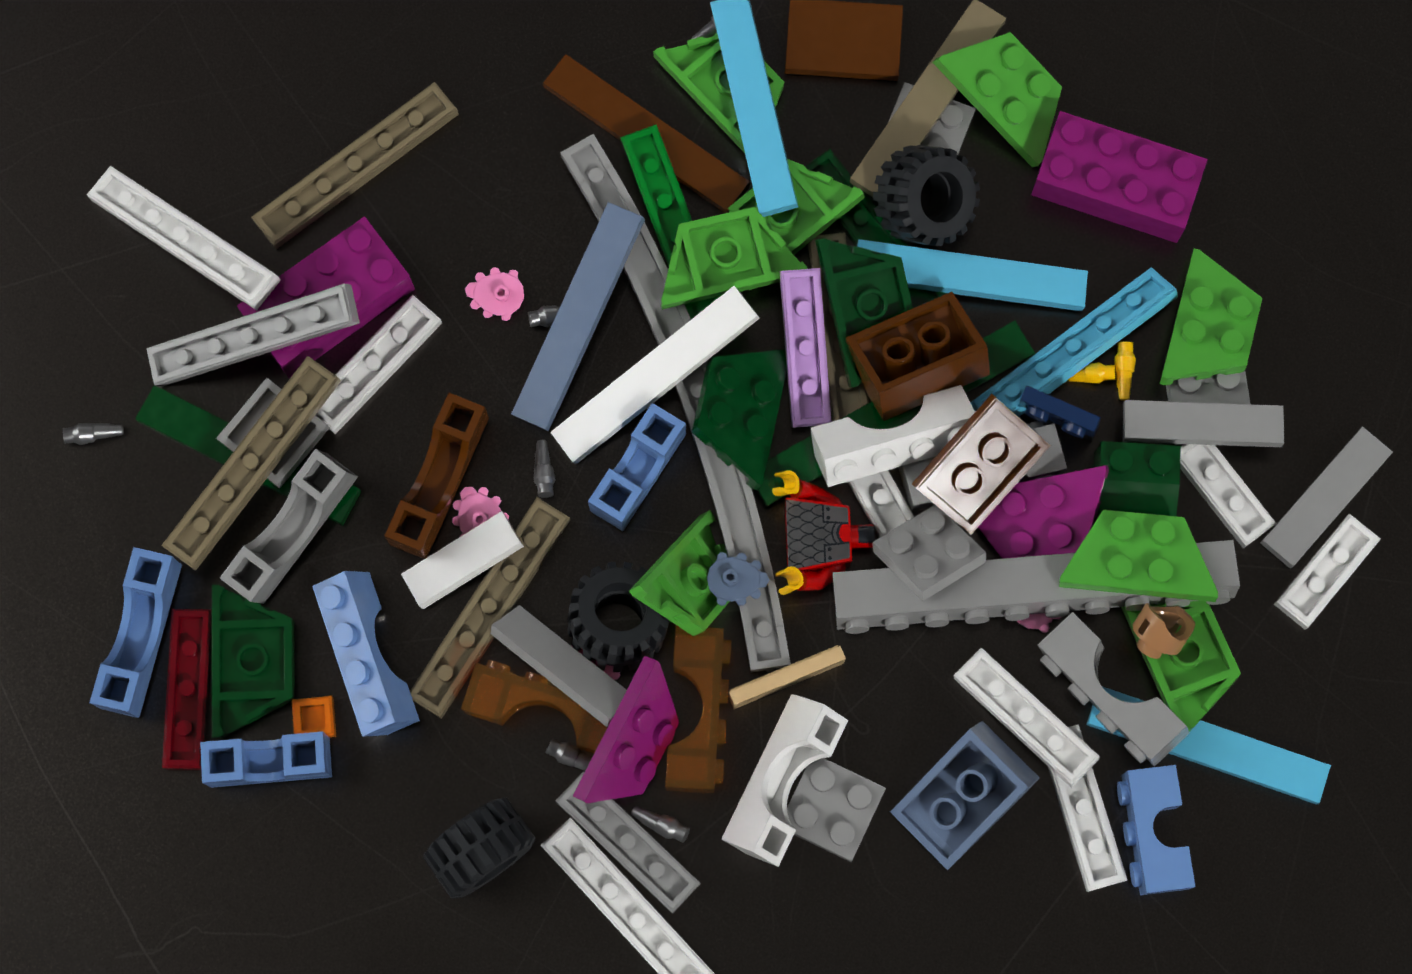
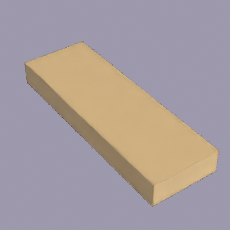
[728,645,846,709]

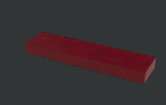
[162,609,212,770]

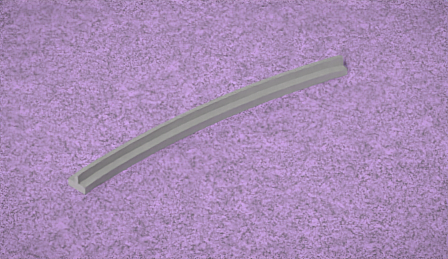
[560,134,791,672]

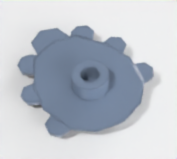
[707,552,769,606]

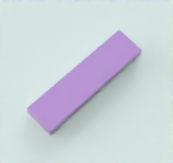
[779,268,832,428]

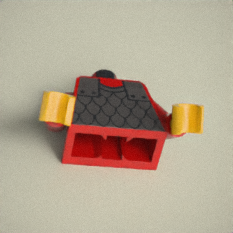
[772,470,874,595]

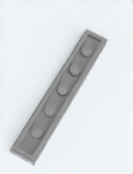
[146,284,360,386]

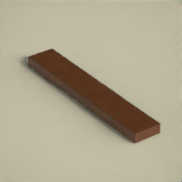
[543,54,750,213]

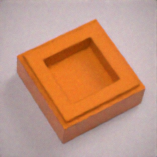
[292,696,336,737]

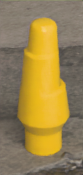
[1114,342,1136,401]
[1068,362,1115,384]

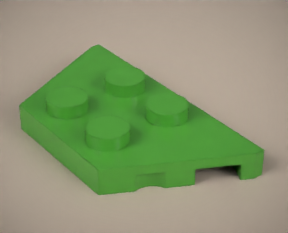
[932,32,1062,168]
[653,33,784,153]
[728,159,865,290]
[661,207,808,310]
[1160,248,1262,385]
[629,510,730,636]
[1059,510,1218,602]
[1121,601,1241,732]

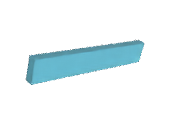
[710,0,799,217]
[857,239,1088,311]
[970,267,1178,417]
[1086,686,1331,805]

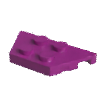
[978,465,1109,559]
[573,656,679,803]

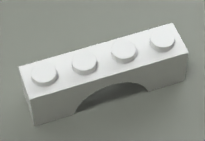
[811,385,975,487]
[721,694,848,867]

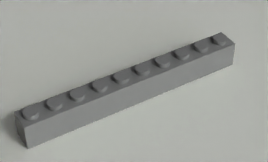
[833,540,1240,634]

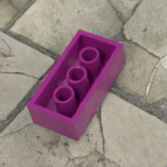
[1031,111,1208,243]
[237,216,415,378]

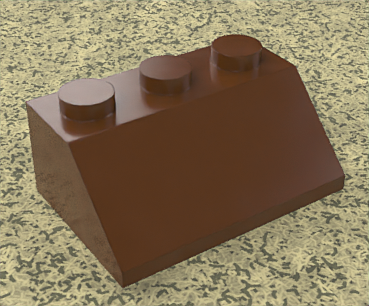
[846,292,990,421]

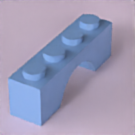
[89,547,182,718]
[312,571,420,737]

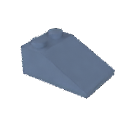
[891,721,1040,870]

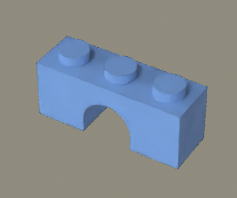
[588,403,686,531]
[200,731,332,788]
[1117,765,1195,895]

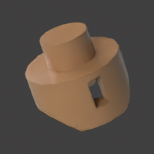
[1132,603,1195,659]

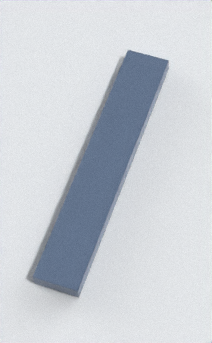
[511,202,645,431]

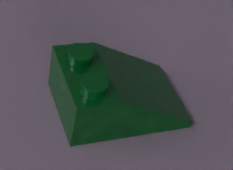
[1093,441,1181,525]

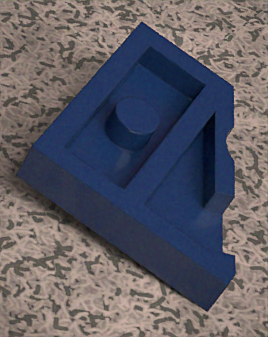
[1020,386,1100,442]

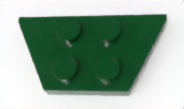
[815,238,913,388]
[692,349,787,490]
[212,585,295,740]

